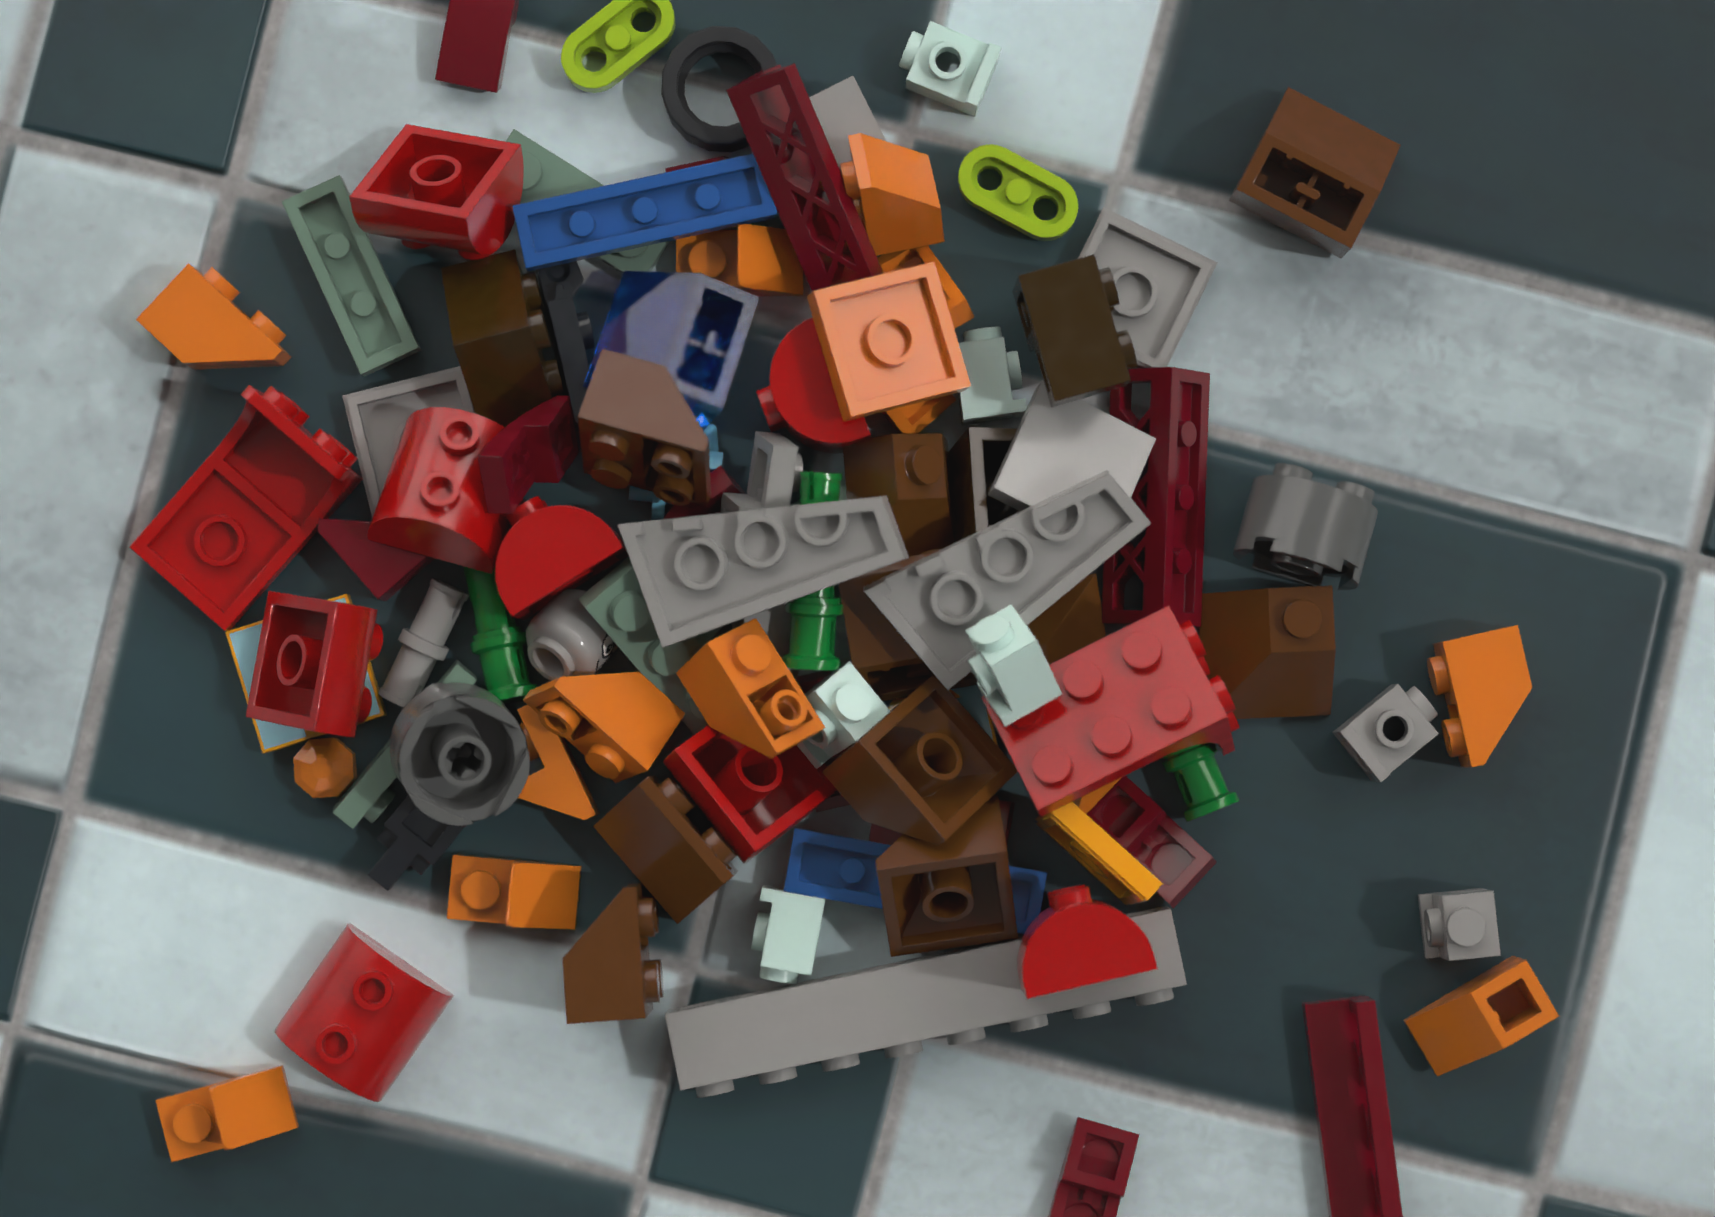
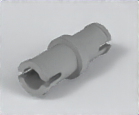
[378,578,469,707]

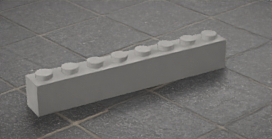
[665,906,1187,1098]

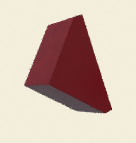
[318,518,435,602]

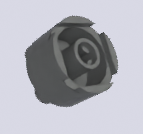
[1233,463,1378,590]
[390,683,530,826]

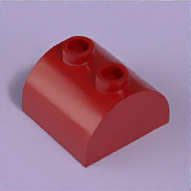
[349,124,524,260]
[756,317,871,454]
[368,407,509,574]
[495,496,629,621]
[246,591,383,737]
[663,725,837,864]
[1017,884,1157,999]
[274,923,454,1102]

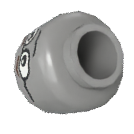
[526,588,618,681]

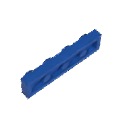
[512,154,778,271]
[784,828,1047,934]

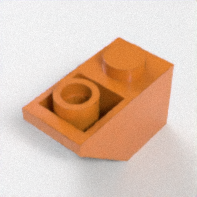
[840,133,945,256]
[136,263,292,369]
[676,618,825,758]
[1427,625,1533,768]
[523,672,686,783]
[1403,956,1559,1076]

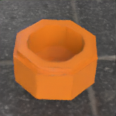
[293,738,357,798]

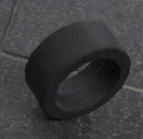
[661,26,777,152]

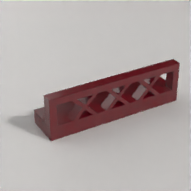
[726,63,884,292]
[1102,367,1210,627]
[1302,995,1403,1217]

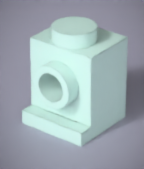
[899,21,1002,117]
[957,327,1027,425]
[965,605,1062,727]
[797,661,890,769]
[751,885,826,984]

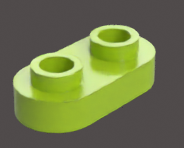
[561,0,676,93]
[958,144,1078,241]

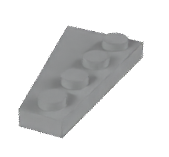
[863,470,1151,690]
[618,496,909,648]

